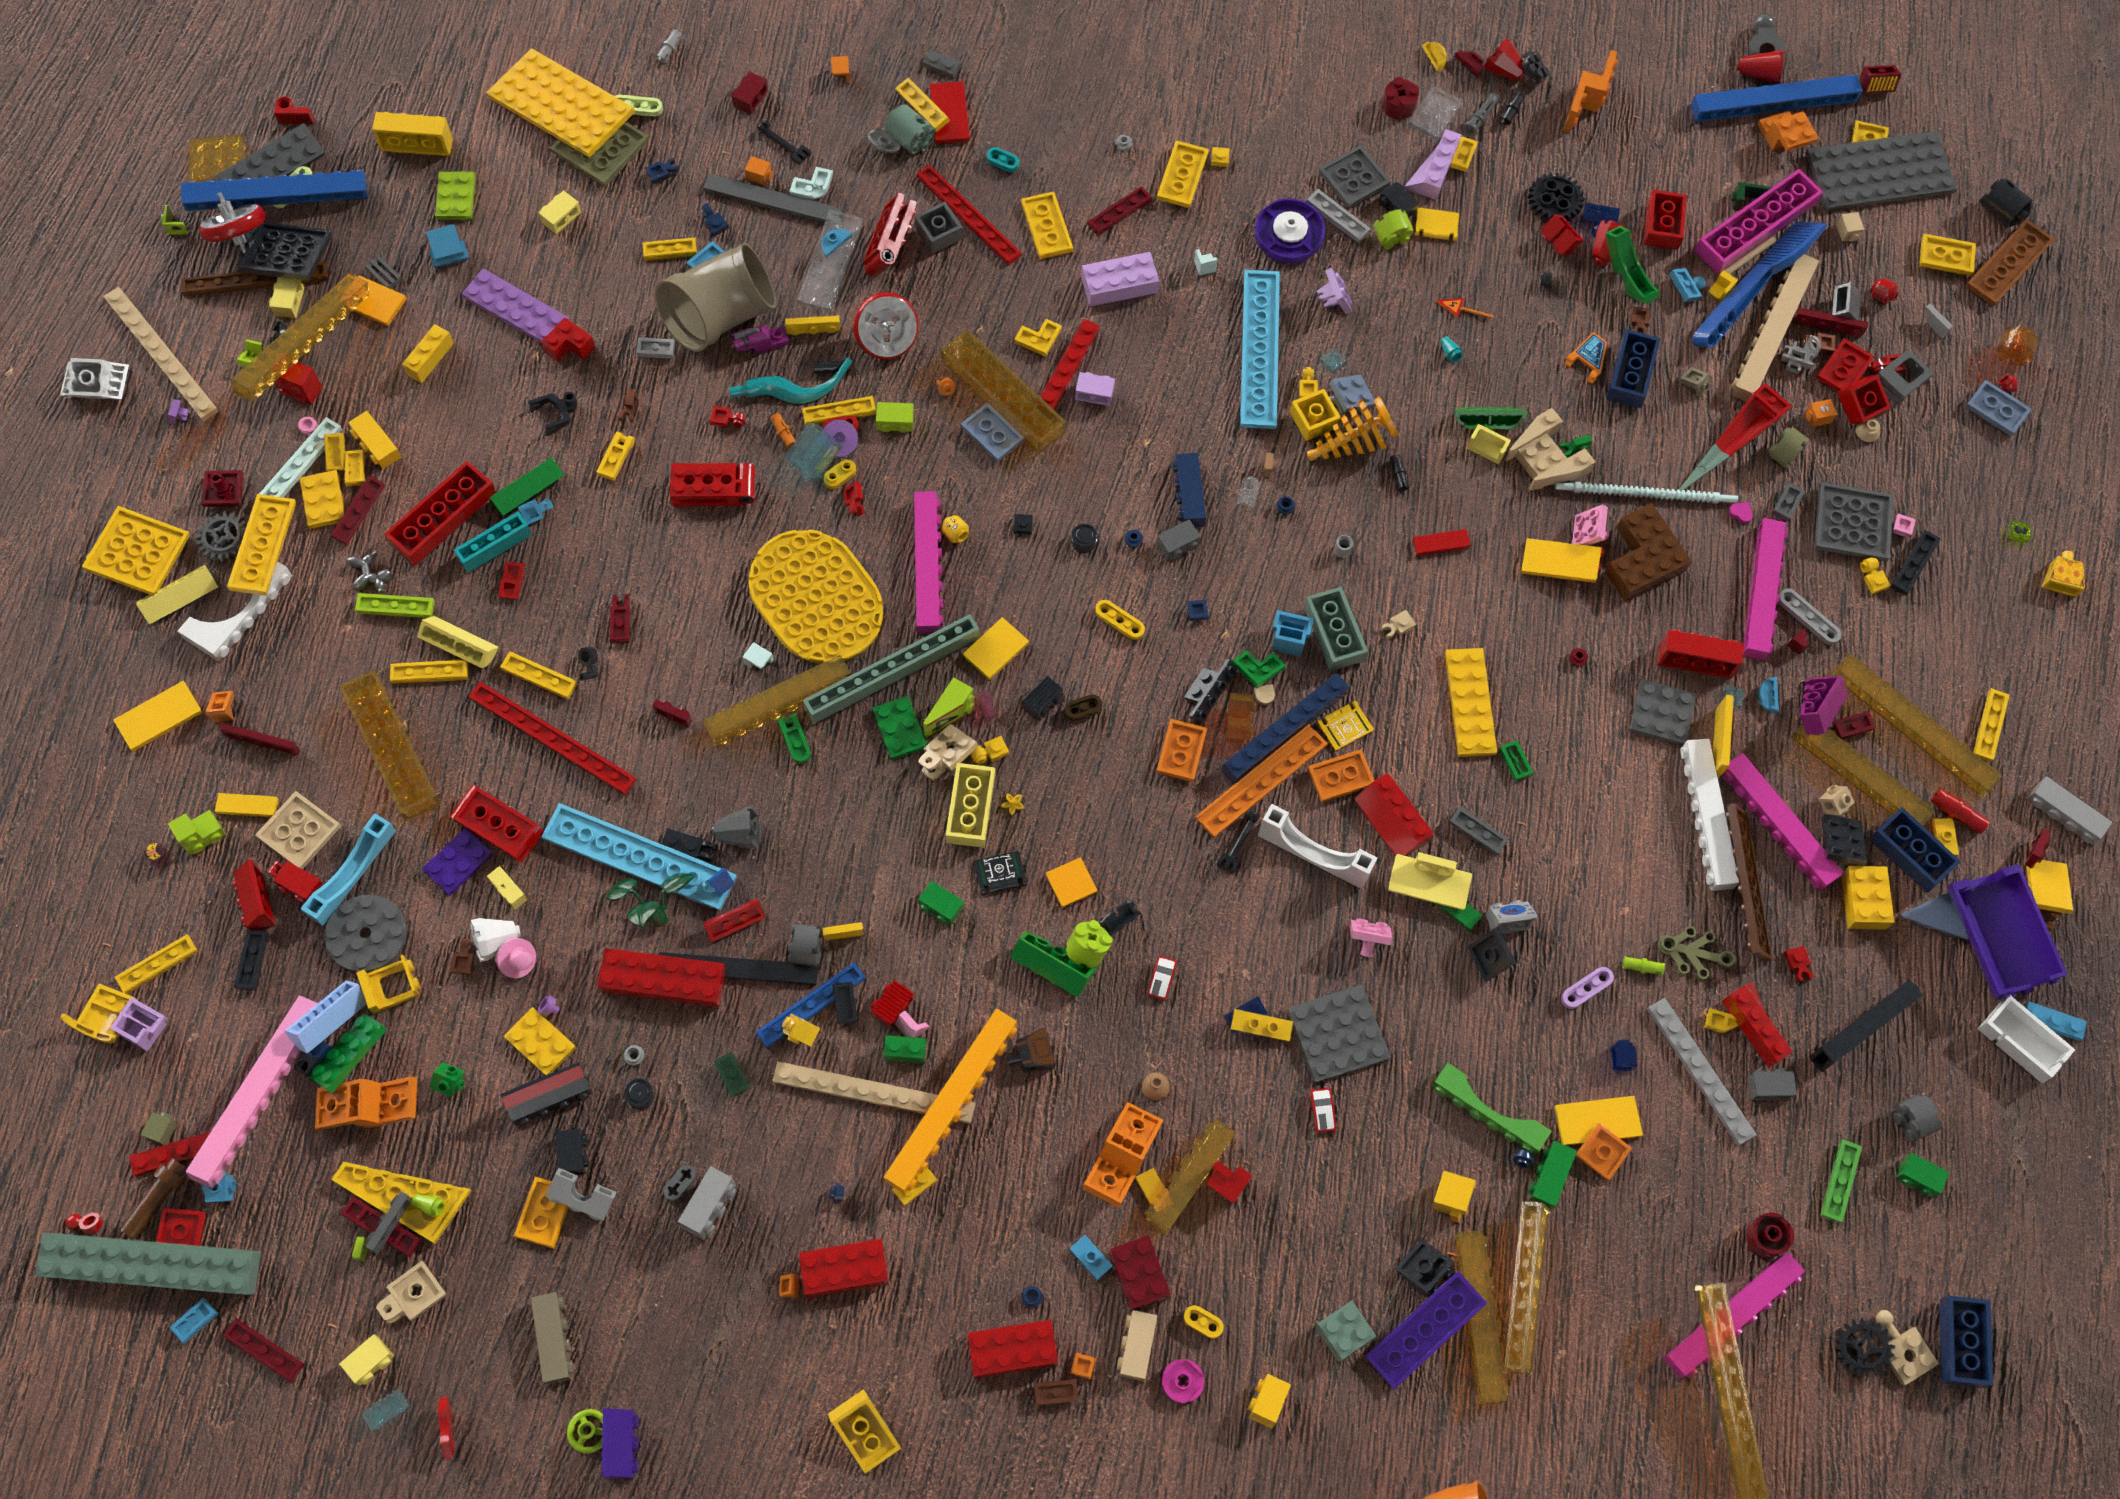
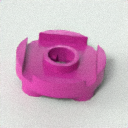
[1161,1360,1204,1404]

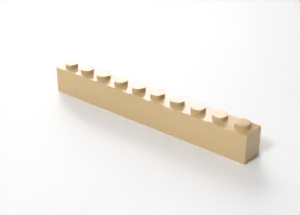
[1731,254,1819,402]

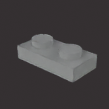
[636,337,675,359]

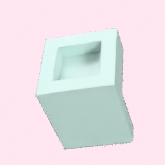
[1194,249,1218,276]
[743,642,774,669]

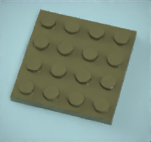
[550,122,649,187]

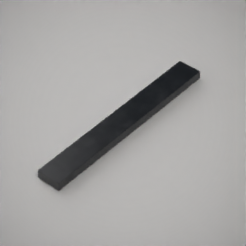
[659,952,819,985]

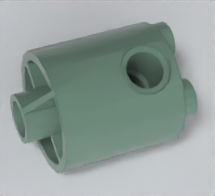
[885,105,936,154]

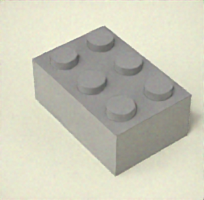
[678,1166,737,1241]

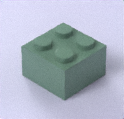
[1315,1300,1376,1363]

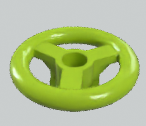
[567,1409,603,1454]

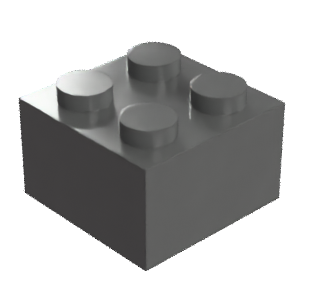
[914,202,963,254]

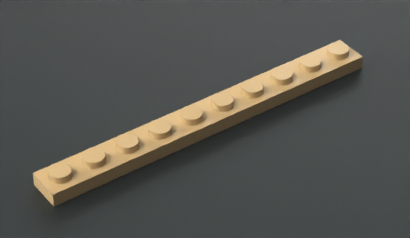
[103,287,219,422]
[773,1061,975,1124]

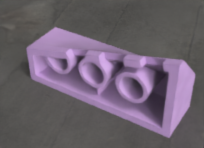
[1404,129,1462,200]

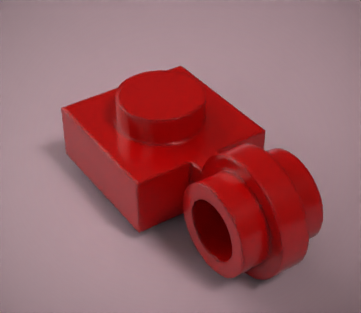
[1870,353,1907,374]
[709,406,746,428]

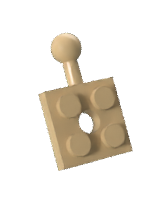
[1876,1310,1939,1386]

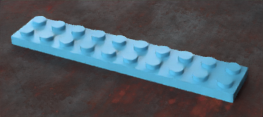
[1240,270,1280,429]
[542,803,737,911]

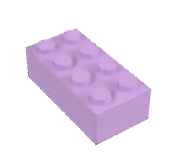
[1081,252,1159,307]

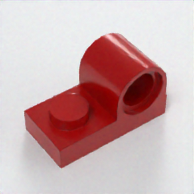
[274,96,314,124]

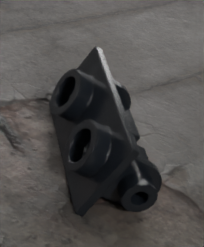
[1099,900,1141,936]

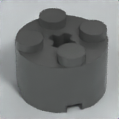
[788,924,823,966]
[1893,1093,1942,1141]

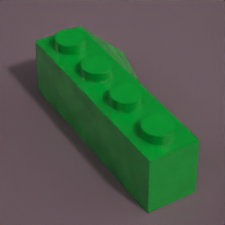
[1010,931,1101,997]

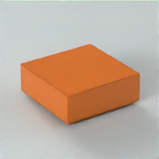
[1070,1353,1096,1380]

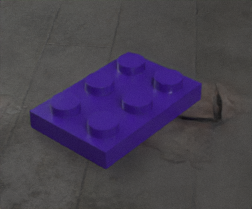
[422,828,493,896]

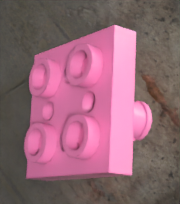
[1572,504,1609,546]
[1350,919,1393,957]

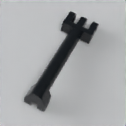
[757,119,812,165]
[1216,809,1261,874]

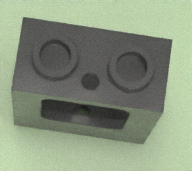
[1877,350,1934,406]

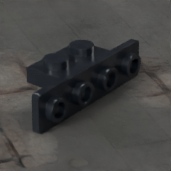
[1184,658,1237,726]

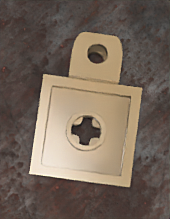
[919,724,978,780]
[376,1260,447,1324]

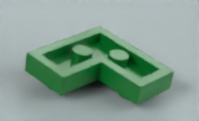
[1233,650,1286,689]

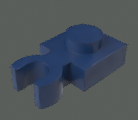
[645,158,679,184]

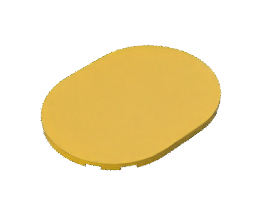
[749,530,883,664]

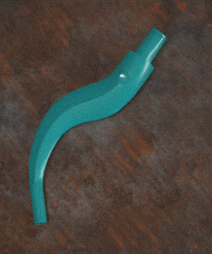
[729,358,853,404]

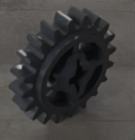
[1834,1318,1895,1378]

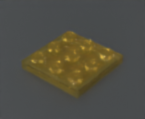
[189,134,245,183]

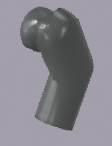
[1329,394,1346,417]

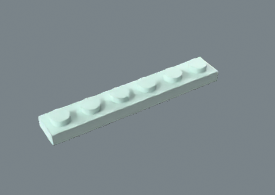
[255,417,342,500]

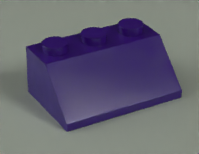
[602,1408,639,1480]

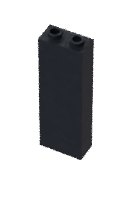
[1809,980,1923,1073]

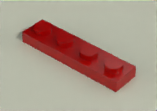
[129,1131,211,1177]

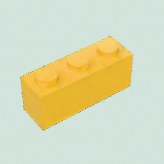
[402,324,454,384]
[348,411,401,469]

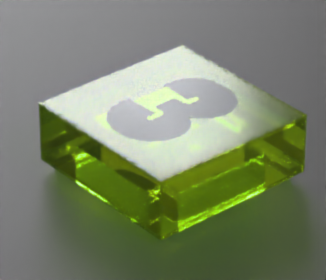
[2009,521,2030,542]

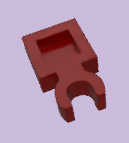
[1784,946,1813,983]

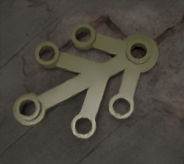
[1658,926,1735,981]

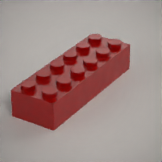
[384,460,497,566]
[597,948,726,1008]

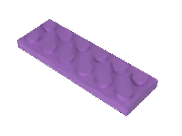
[461,268,570,343]

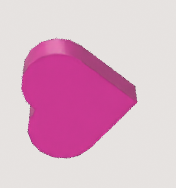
[1728,502,1753,524]

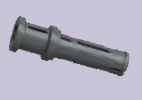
[1463,93,1500,136]

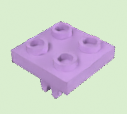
[1317,268,1352,314]

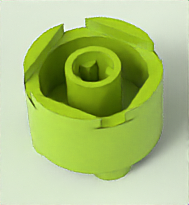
[1373,210,1414,250]
[1066,920,1113,968]

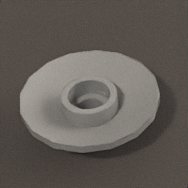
[868,129,901,153]

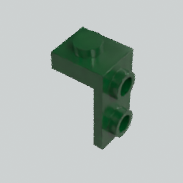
[1730,182,1772,210]

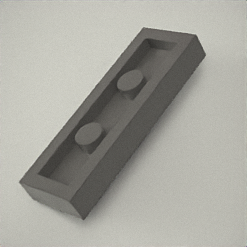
[1449,806,1508,856]
[366,1191,412,1255]

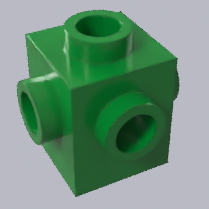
[430,1063,465,1098]

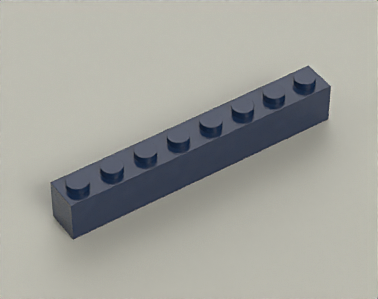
[1222,673,1349,785]

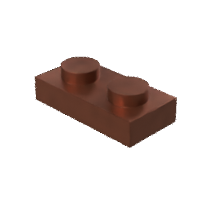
[1034,1379,1078,1406]

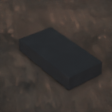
[832,982,858,1025]

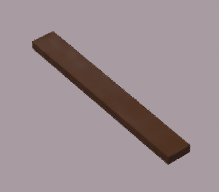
[182,262,329,297]

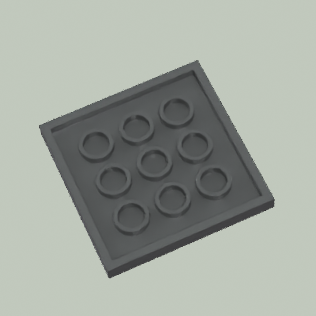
[1814,482,1894,562]
[1287,984,1391,1084]

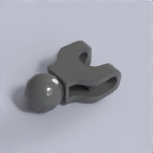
[1746,14,1784,56]

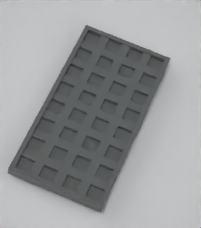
[1805,131,1957,211]

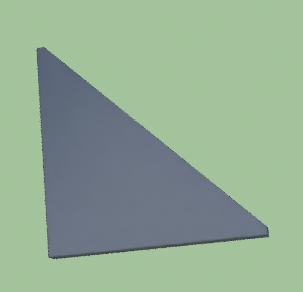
[1899,892,2002,951]

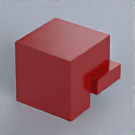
[1206,1161,1253,1203]

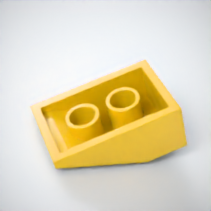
[828,1389,901,1473]

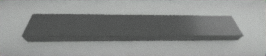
[704,174,842,226]

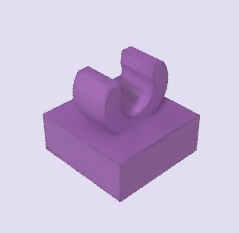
[168,399,189,424]

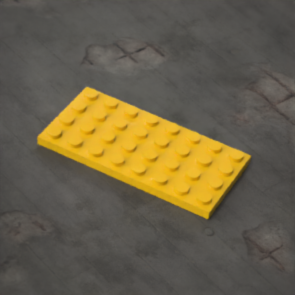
[486,48,635,158]

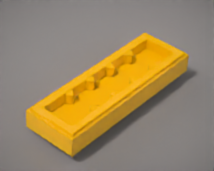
[1231,1009,1293,1041]

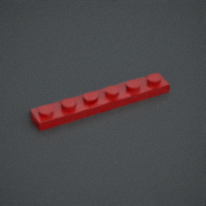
[1037,319,1100,413]

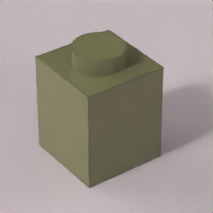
[141,1112,177,1145]

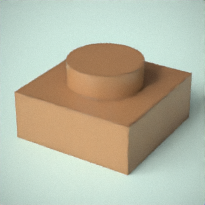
[1263,453,1276,478]

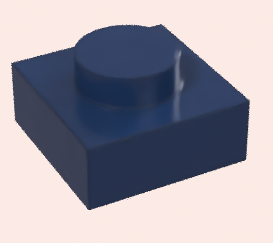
[1187,600,1209,621]

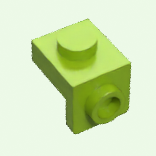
[237,339,264,370]

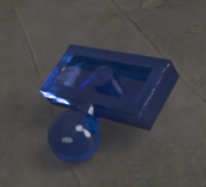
[1582,203,1620,238]

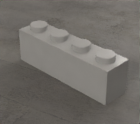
[2027,776,2112,845]

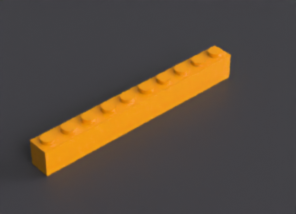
[884,1008,1018,1195]

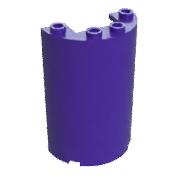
[1947,864,2068,1001]

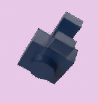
[701,203,729,237]

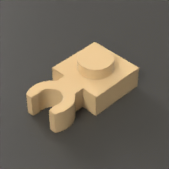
[1380,610,1416,639]

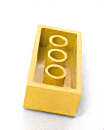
[372,112,453,156]

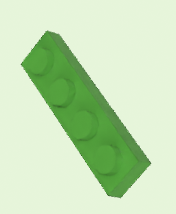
[1820,1139,1862,1224]

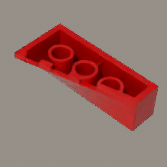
[1721,982,1793,1068]

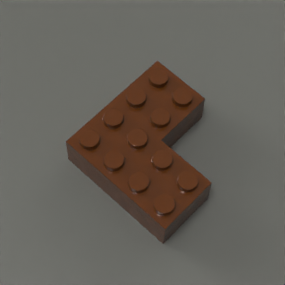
[1605,503,1692,601]

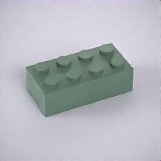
[1304,587,1368,671]

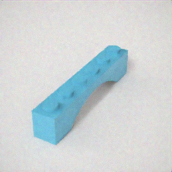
[301,814,396,926]

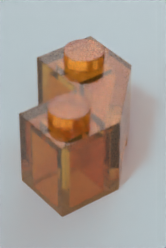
[1226,692,1256,744]

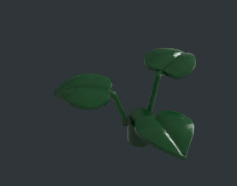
[606,873,696,928]

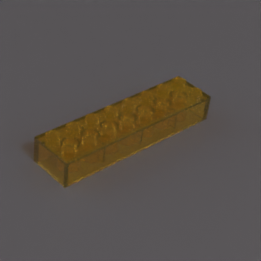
[941,329,1066,454]
[339,669,441,821]

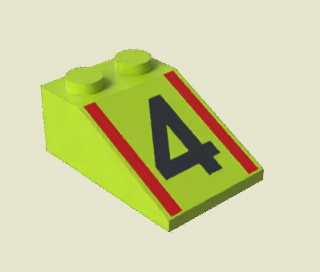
[923,677,975,739]

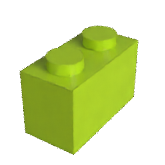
[876,402,914,433]

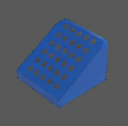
[709,868,734,895]

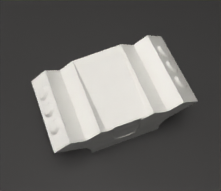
[60,358,129,400]

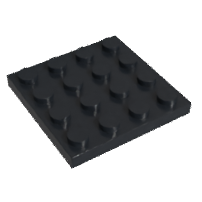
[238,222,332,281]

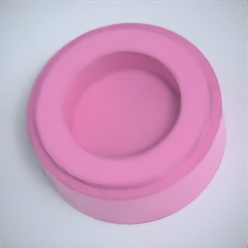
[298,417,318,436]

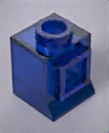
[1611,1040,1638,1071]

